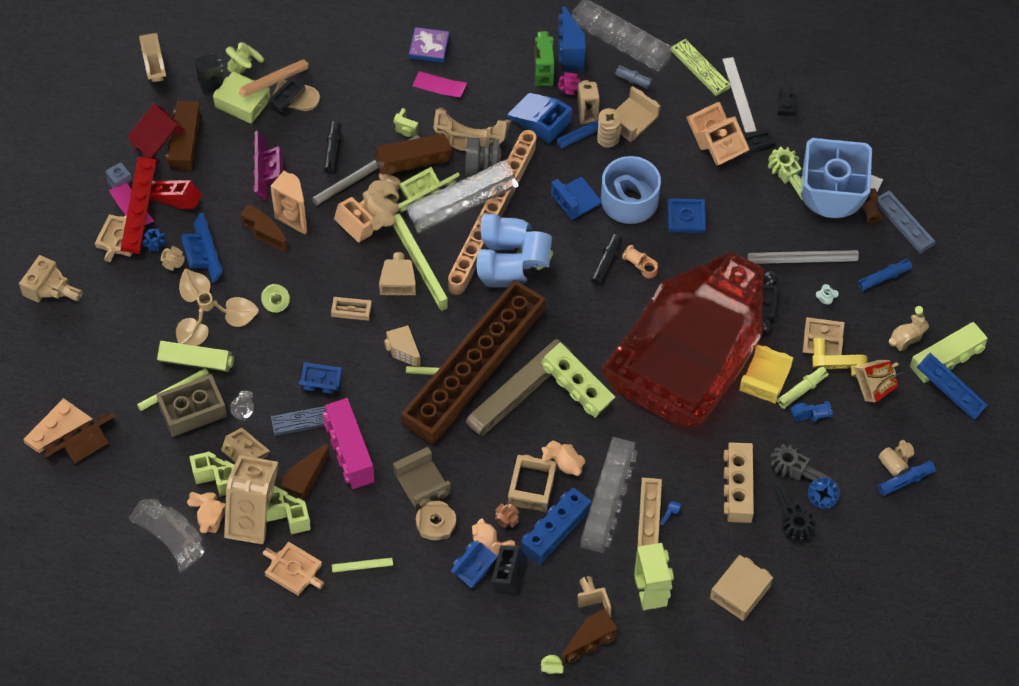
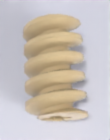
[597,108,622,148]

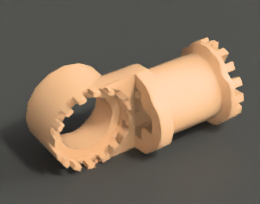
[622,245,658,278]

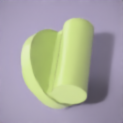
[541,655,563,674]

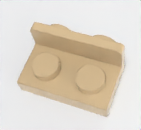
[222,428,269,462]

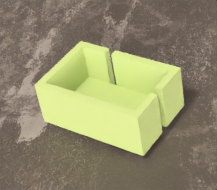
[634,543,674,610]

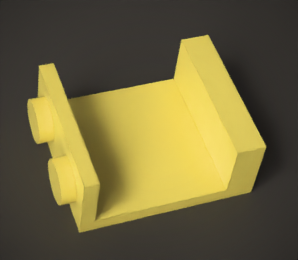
[739,344,793,404]

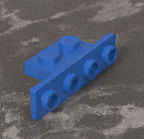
[181,213,222,283]

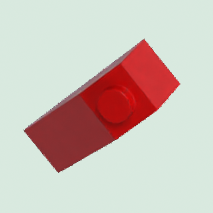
[150,180,202,209]

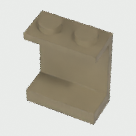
[393,447,451,510]

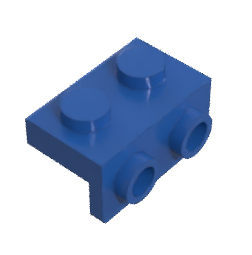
[299,362,343,394]
[451,540,498,589]

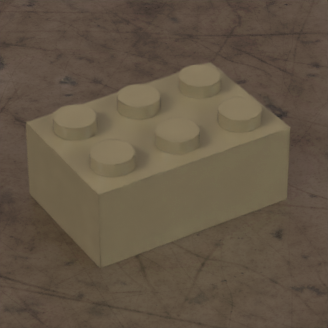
[156,374,227,437]

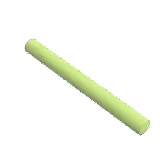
[137,368,209,411]

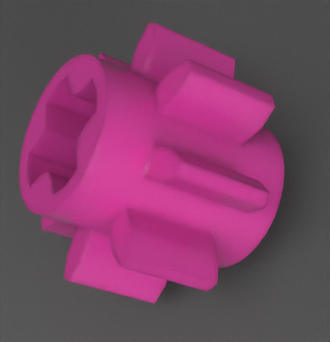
[558,72,581,95]

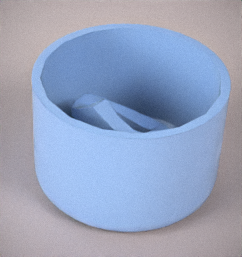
[601,156,661,224]

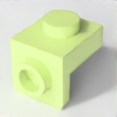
[394,108,418,137]

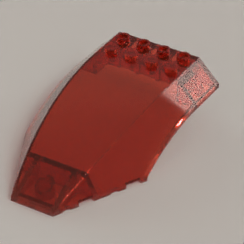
[601,252,764,428]

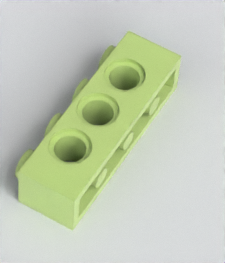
[541,342,615,417]

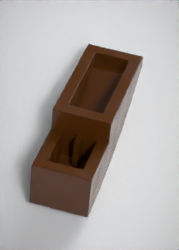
[240,204,288,253]

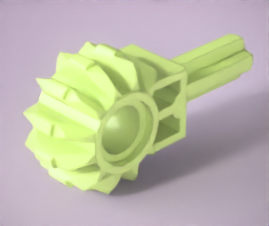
[768,147,803,200]

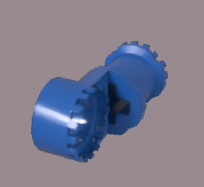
[791,401,833,422]

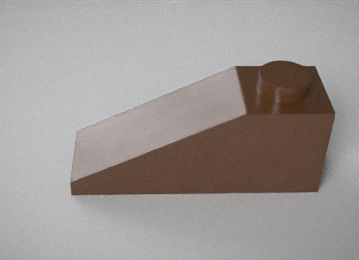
[280,444,329,501]

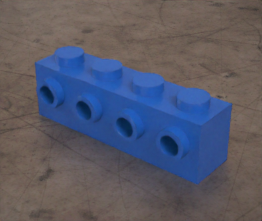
[521,488,592,565]

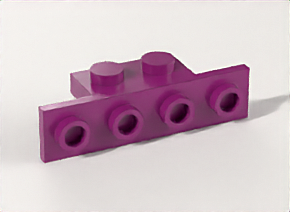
[254,131,283,201]

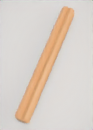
[239,59,309,97]

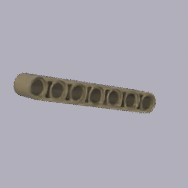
[466,339,572,436]

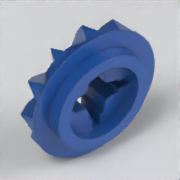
[808,477,840,509]

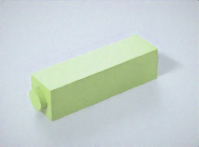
[157,341,234,372]

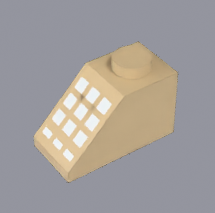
[384,326,420,367]

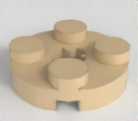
[416,501,456,540]

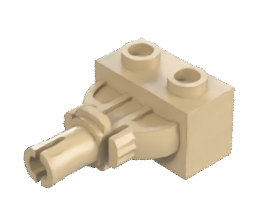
[19,255,83,303]

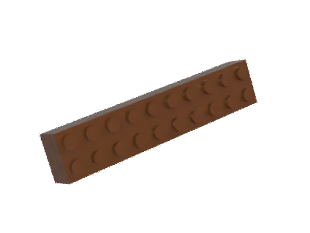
[401,280,546,445]

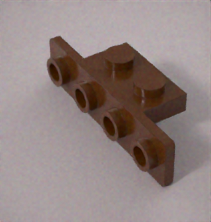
[43,412,115,464]

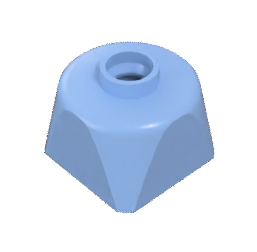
[801,138,872,218]

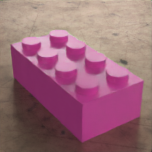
[323,398,374,489]

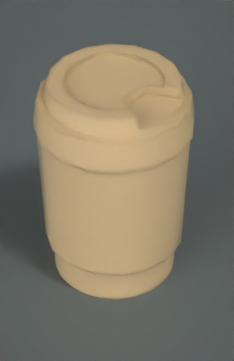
[878,447,909,477]

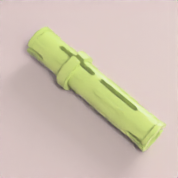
[777,366,828,409]

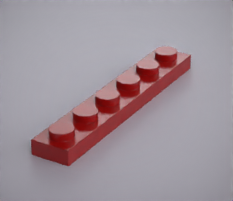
[121,157,156,254]

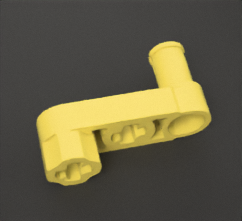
[812,338,868,377]

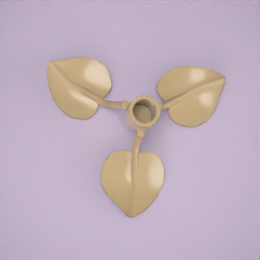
[176,269,259,346]

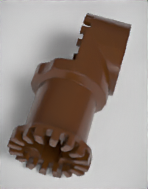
[861,188,883,225]

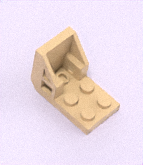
[224,455,278,545]

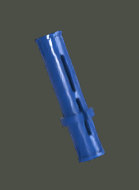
[857,258,912,291]
[878,460,936,496]

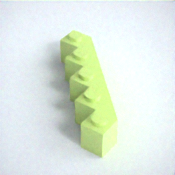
[189,452,311,535]

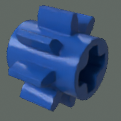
[142,229,166,252]

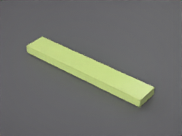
[393,213,448,311]

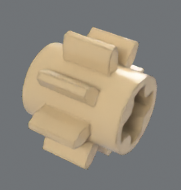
[161,246,184,271]

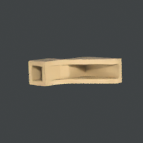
[139,33,166,82]

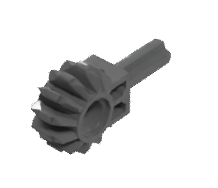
[770,444,832,488]

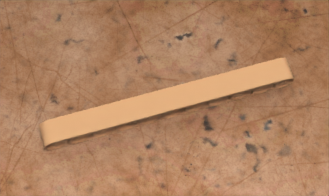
[448,130,536,295]

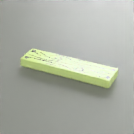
[671,39,730,96]

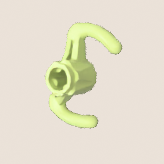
[226,42,264,74]

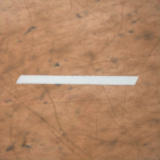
[723,57,756,132]

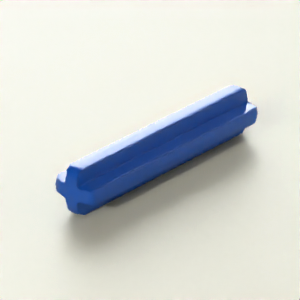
[557,119,599,148]

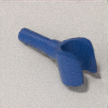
[659,501,681,526]

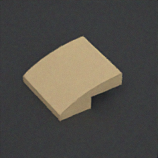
[803,317,845,355]

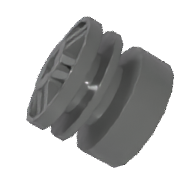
[466,137,501,177]

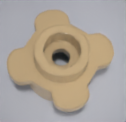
[895,440,914,463]

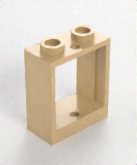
[508,455,557,513]

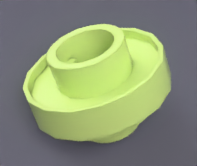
[261,284,290,312]

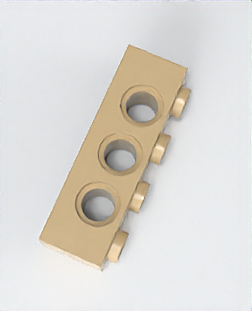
[724,442,753,523]

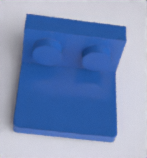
[551,177,601,220]

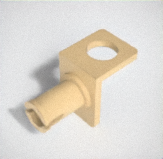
[578,576,611,617]

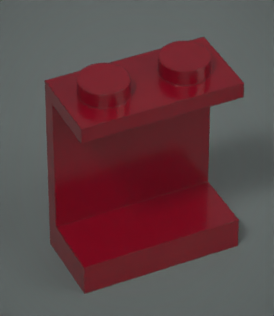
[127,103,185,163]

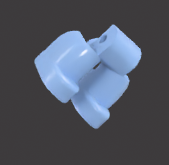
[477,214,552,287]

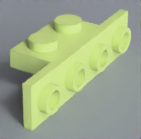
[398,167,460,212]

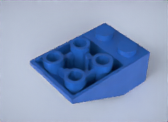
[558,7,585,71]
[507,93,572,144]

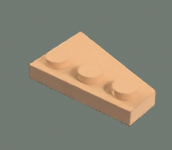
[24,398,94,453]

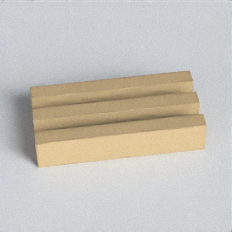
[331,297,372,321]

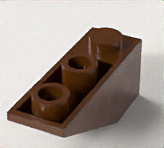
[562,609,617,664]

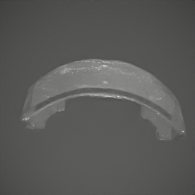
[128,498,204,573]

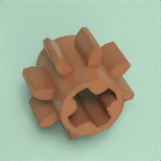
[495,503,519,528]

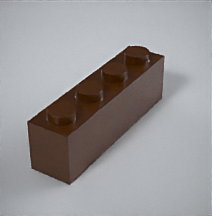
[166,101,201,171]
[374,133,452,175]

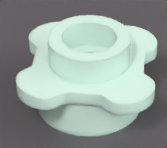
[816,284,838,304]

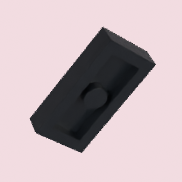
[268,77,306,113]

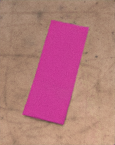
[413,71,467,97]
[109,182,154,225]

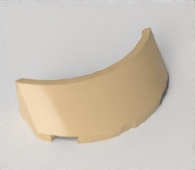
[433,108,511,151]

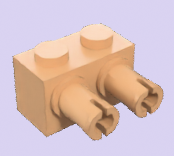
[334,197,374,243]

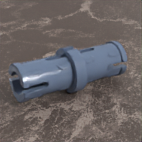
[615,65,652,89]

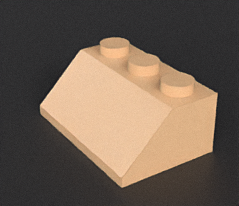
[271,171,307,234]

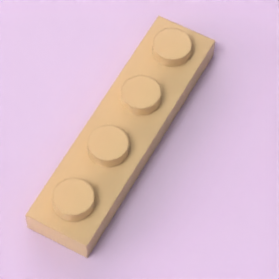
[637,478,662,548]

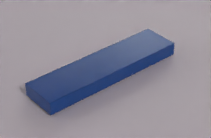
[917,352,987,420]

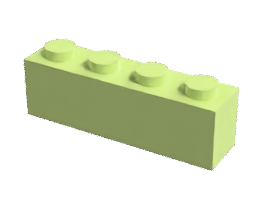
[910,322,988,383]

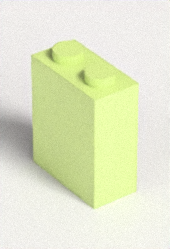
[213,71,270,124]

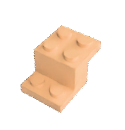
[686,102,749,165]

